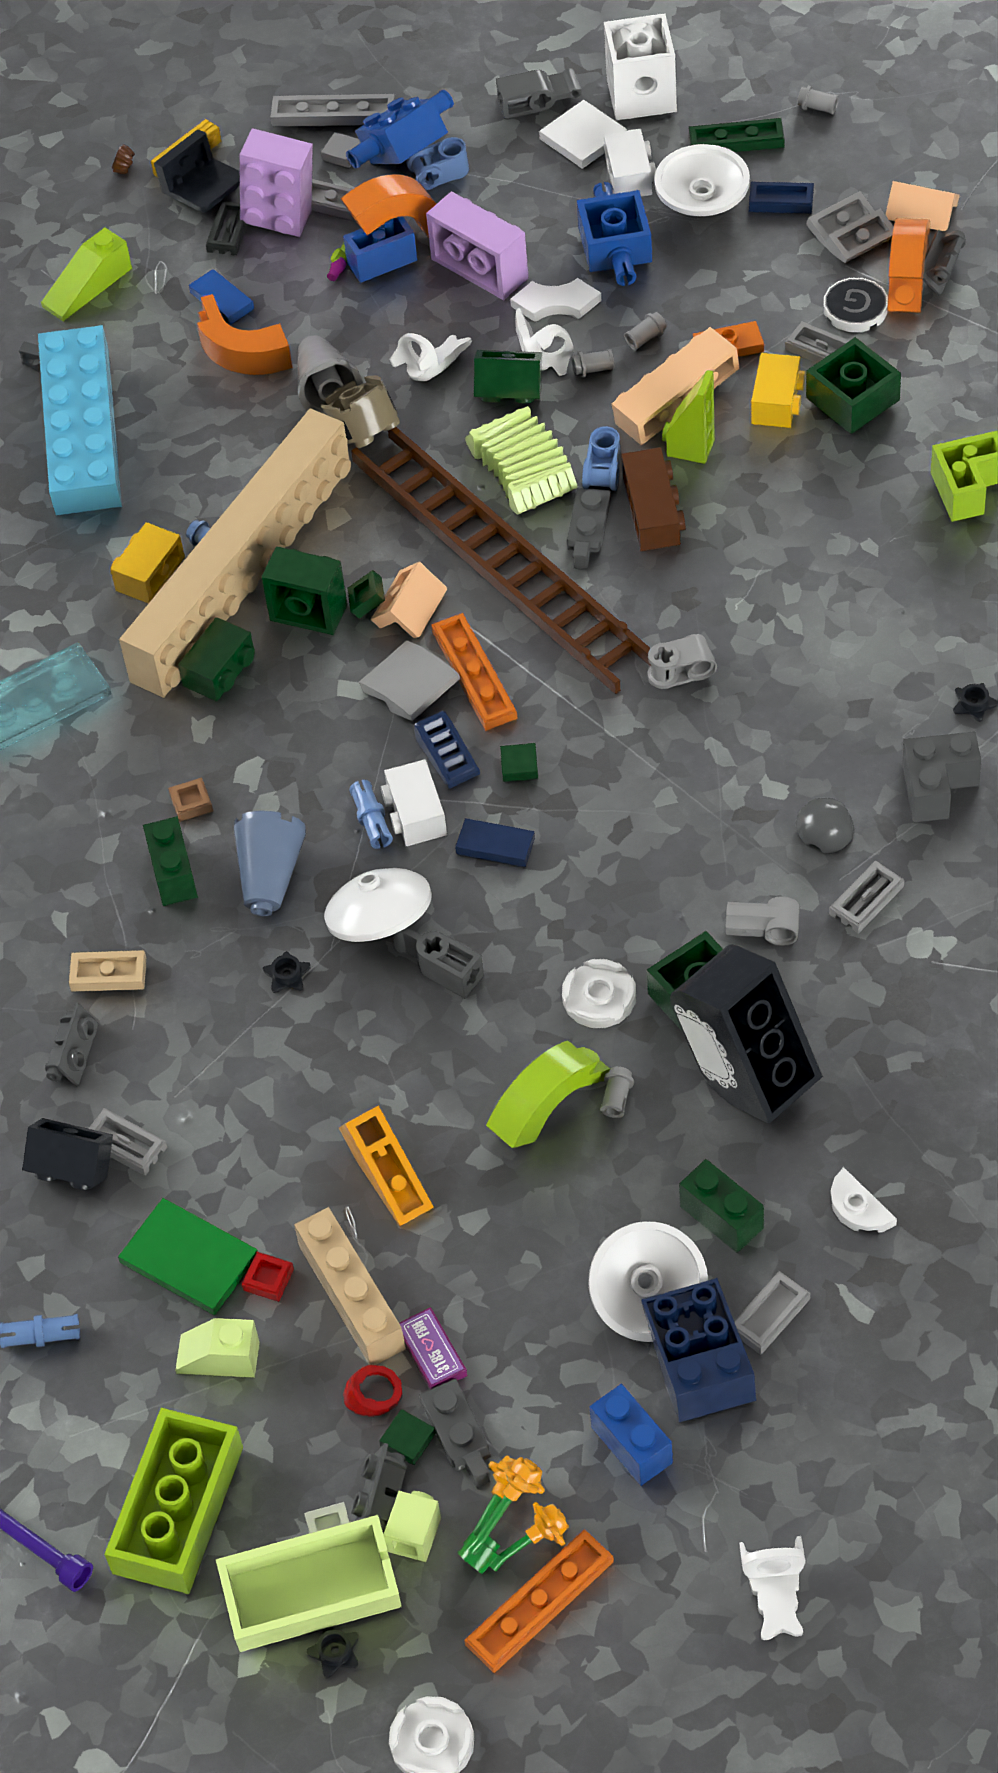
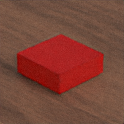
[242,1252,294,1302]

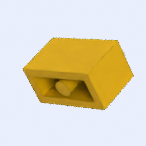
[751,353,806,428]
[110,522,185,604]

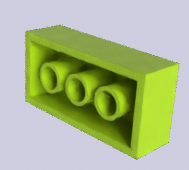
[104,1408,243,1594]

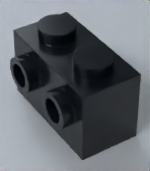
[22,1118,113,1190]

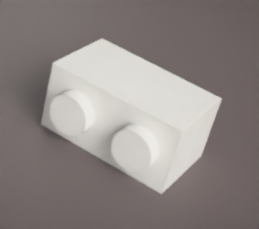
[604,129,656,197]
[381,759,447,846]

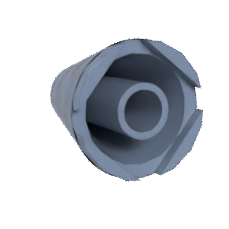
[234,811,306,916]

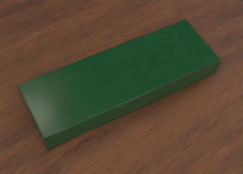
[689,118,785,152]

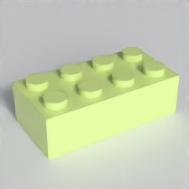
[216,1515,402,1652]

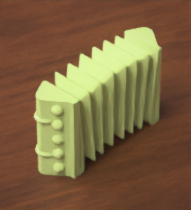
[465,406,578,515]

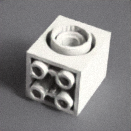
[604,13,677,120]

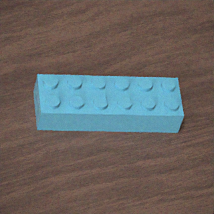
[38,325,122,515]

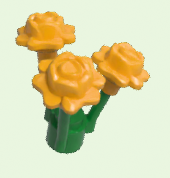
[457,1456,569,1574]

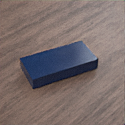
[749,181,814,214]
[455,818,535,867]

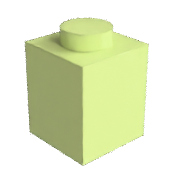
[383,1491,441,1562]

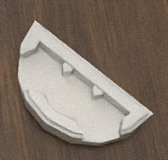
[831,1167,897,1233]

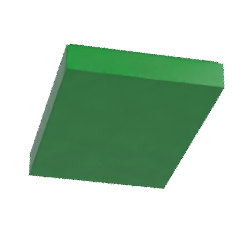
[118,1198,258,1316]

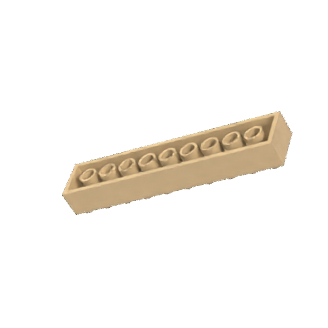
[119,408,351,698]

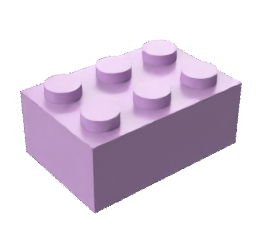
[240,128,312,237]
[426,191,528,300]

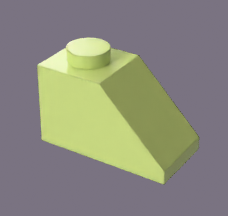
[175,1318,260,1378]

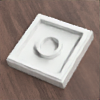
[539,100,627,169]

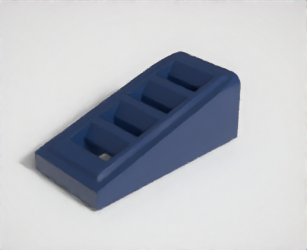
[414,711,480,789]

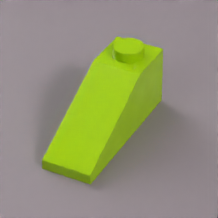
[41,227,132,321]
[662,370,715,464]

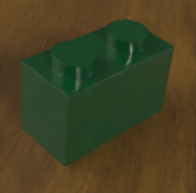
[474,350,542,403]
[178,617,255,701]
[143,816,198,906]
[679,1159,764,1253]

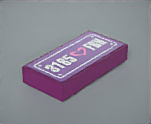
[399,1307,468,1389]

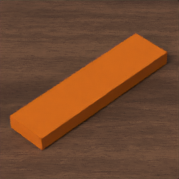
[431,613,518,731]
[464,1529,614,1673]

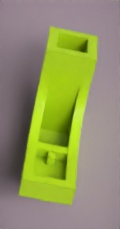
[486,1041,610,1148]

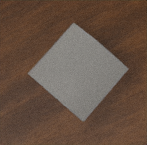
[806,191,894,263]
[359,640,460,721]

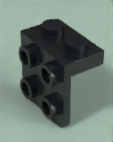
[154,129,240,212]

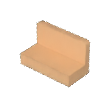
[885,181,960,231]
[371,561,447,638]

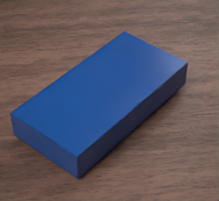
[189,269,254,325]

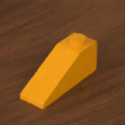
[339,1105,434,1226]

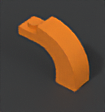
[341,174,437,238]
[888,218,930,313]
[197,294,293,375]

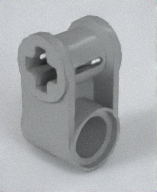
[647,634,717,689]

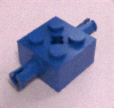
[346,90,454,168]
[577,182,652,286]

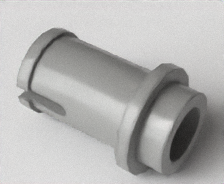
[797,85,839,114]
[624,312,667,350]
[572,349,614,377]
[600,1066,634,1118]

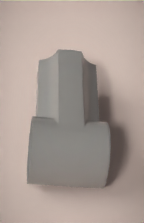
[726,896,800,946]

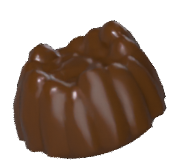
[112,144,135,174]

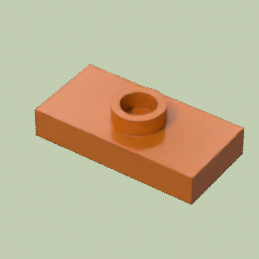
[693,321,764,357]

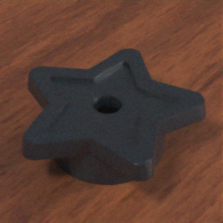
[953,683,998,722]
[263,951,310,993]
[306,1627,359,1677]

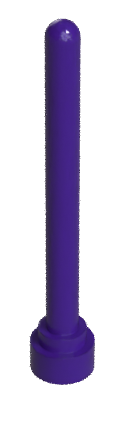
[0,1509,93,1592]

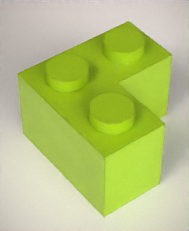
[931,431,998,522]

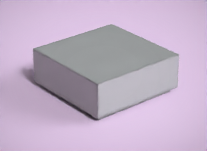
[321,132,361,168]

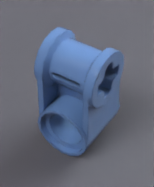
[406,137,469,190]
[582,426,621,491]

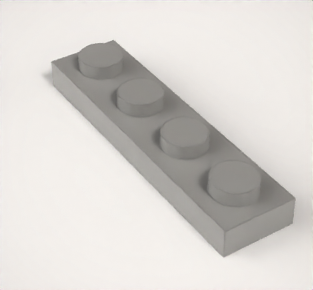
[270,94,395,126]

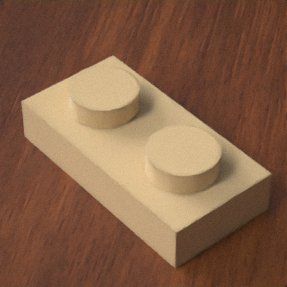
[69,950,147,992]

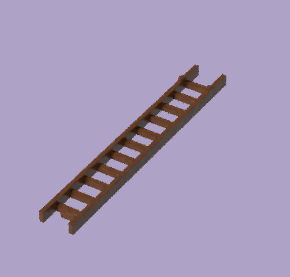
[351,427,651,694]

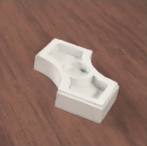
[510,278,602,322]

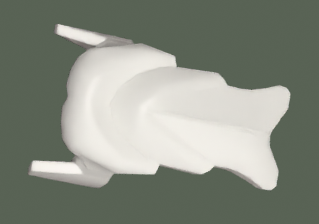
[515,308,574,376]
[389,333,472,382]
[739,1536,805,1640]

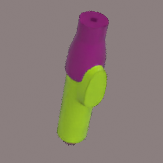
[327,242,347,281]

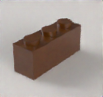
[621,447,686,551]

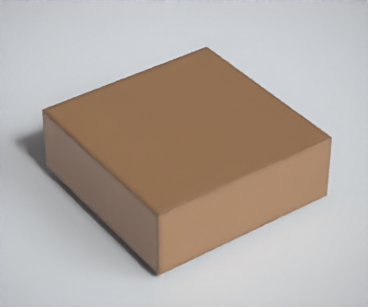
[168,778,213,822]

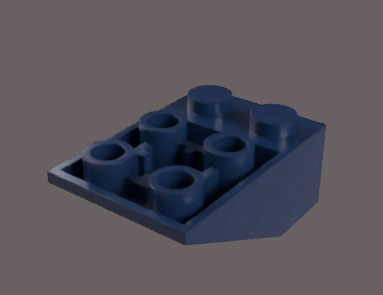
[641,1278,756,1423]

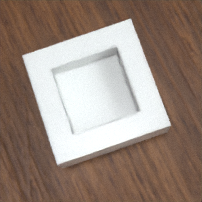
[304,1502,349,1534]

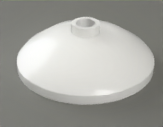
[655,144,750,217]
[324,868,432,942]
[589,1222,708,1342]

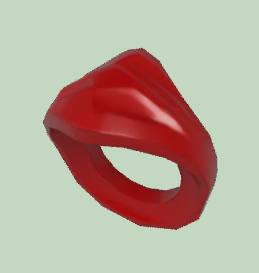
[343,1365,402,1417]

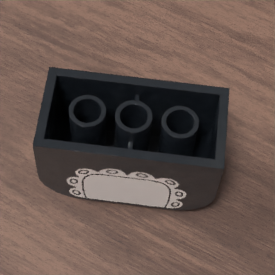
[670,944,823,1124]

